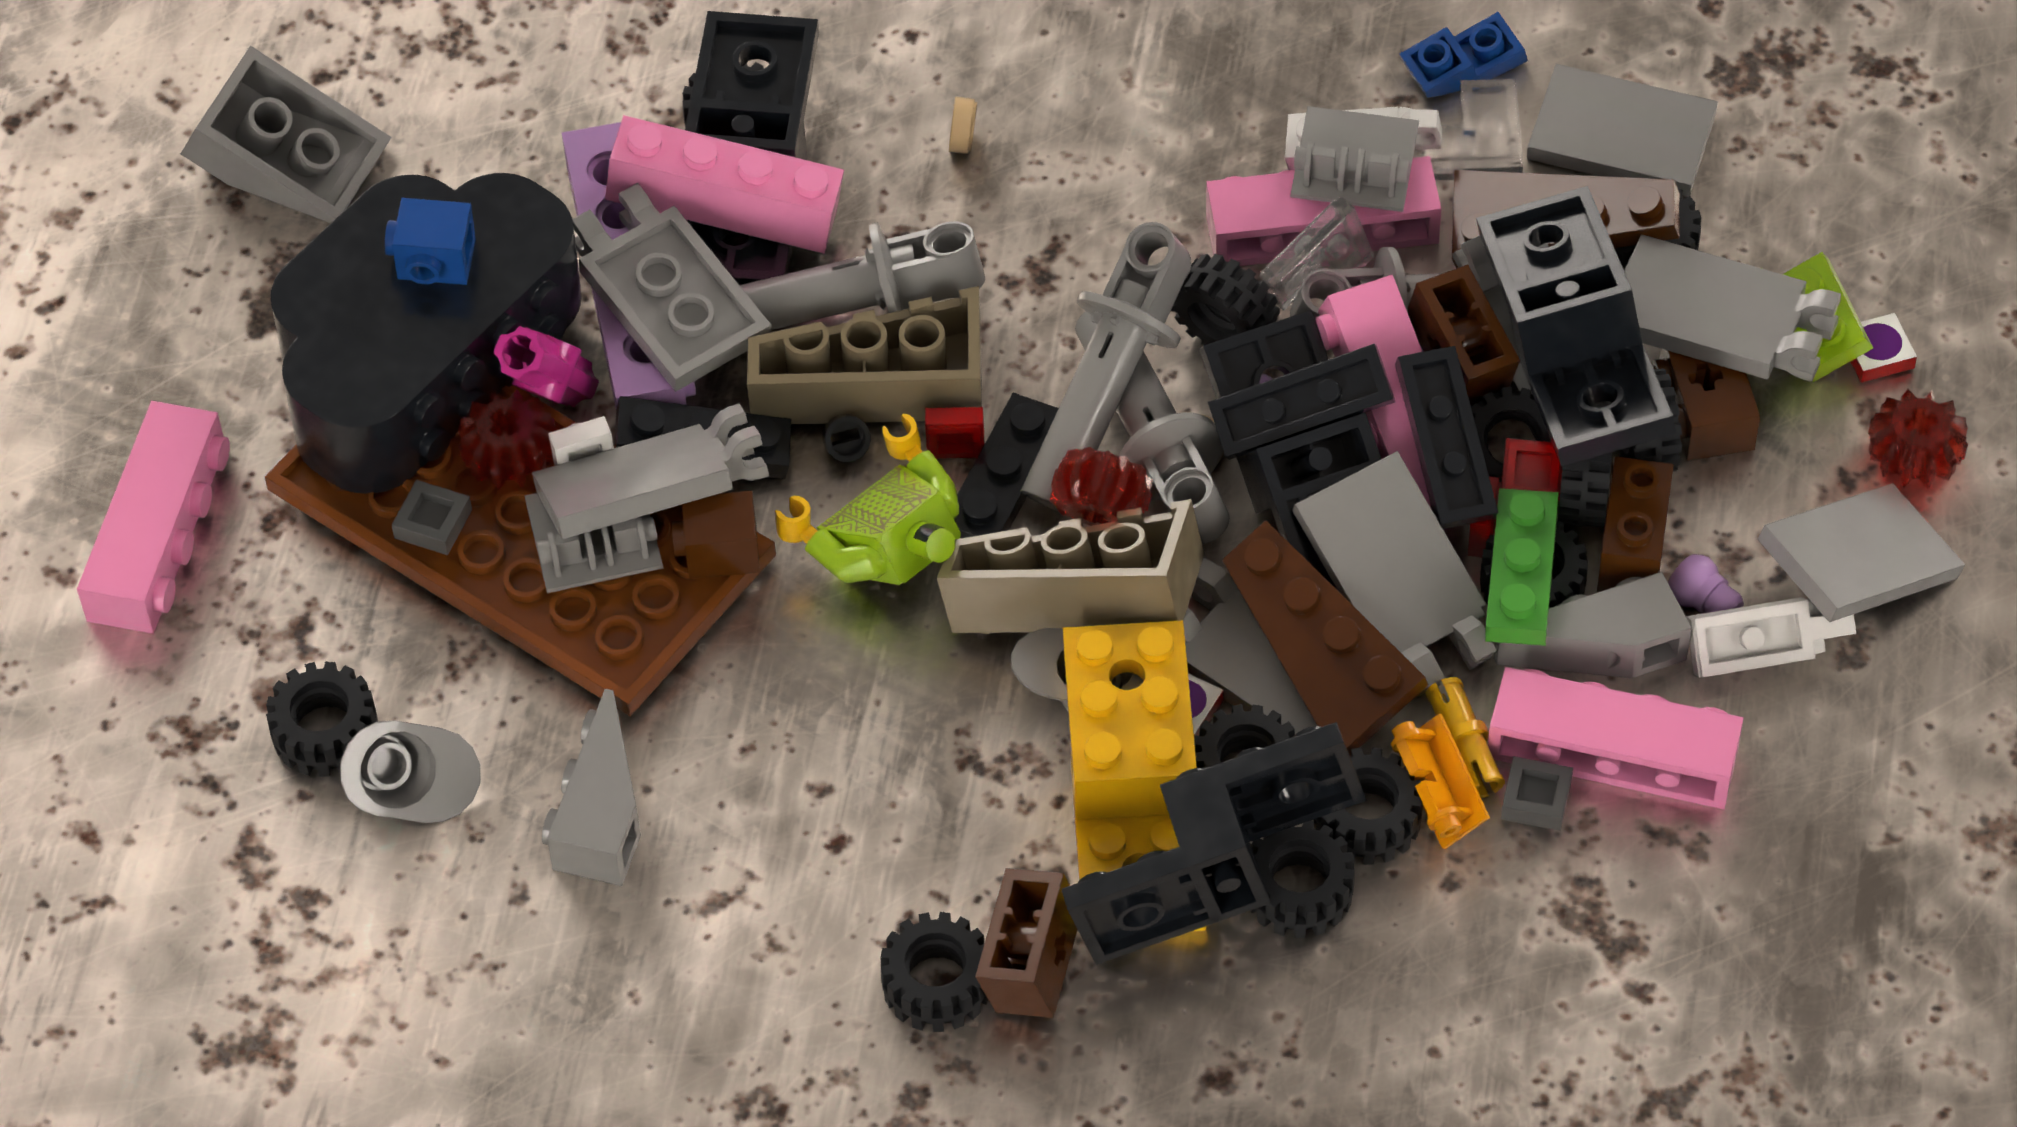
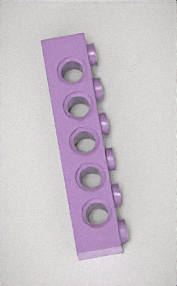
[562,122,696,409]

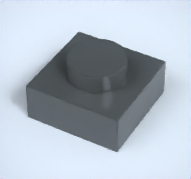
[392,480,472,555]
[1501,756,1573,831]

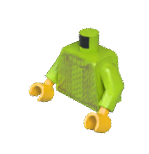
[775,414,961,585]

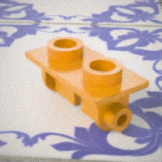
[1391,714,1490,849]

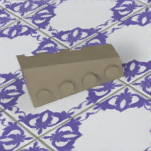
[747,286,982,424]
[937,499,1205,634]

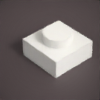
[548,416,614,466]

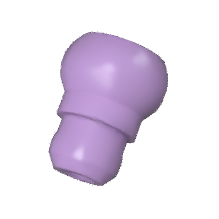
[1668,554,1744,614]

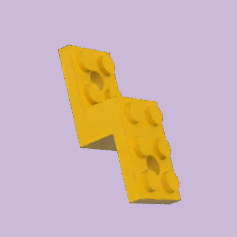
[1063,620,1206,931]

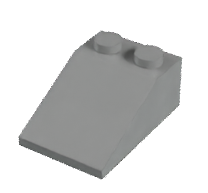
[180,45,392,223]

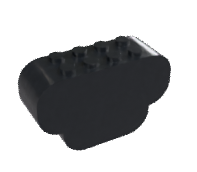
[270,173,582,494]

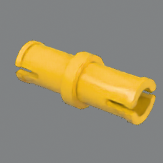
[1425,677,1505,798]

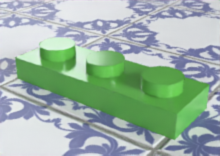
[1485,488,1559,646]

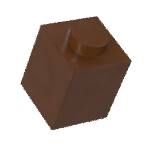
[672,491,760,579]

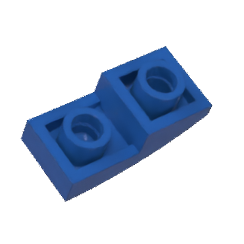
[1399,12,1528,98]

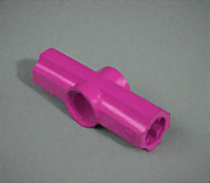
[494,326,599,407]

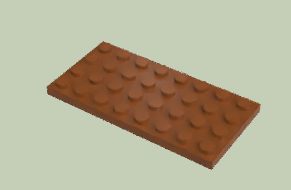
[265,385,776,717]

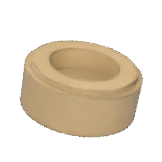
[949,96,977,154]

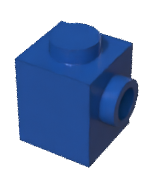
[385,198,476,285]

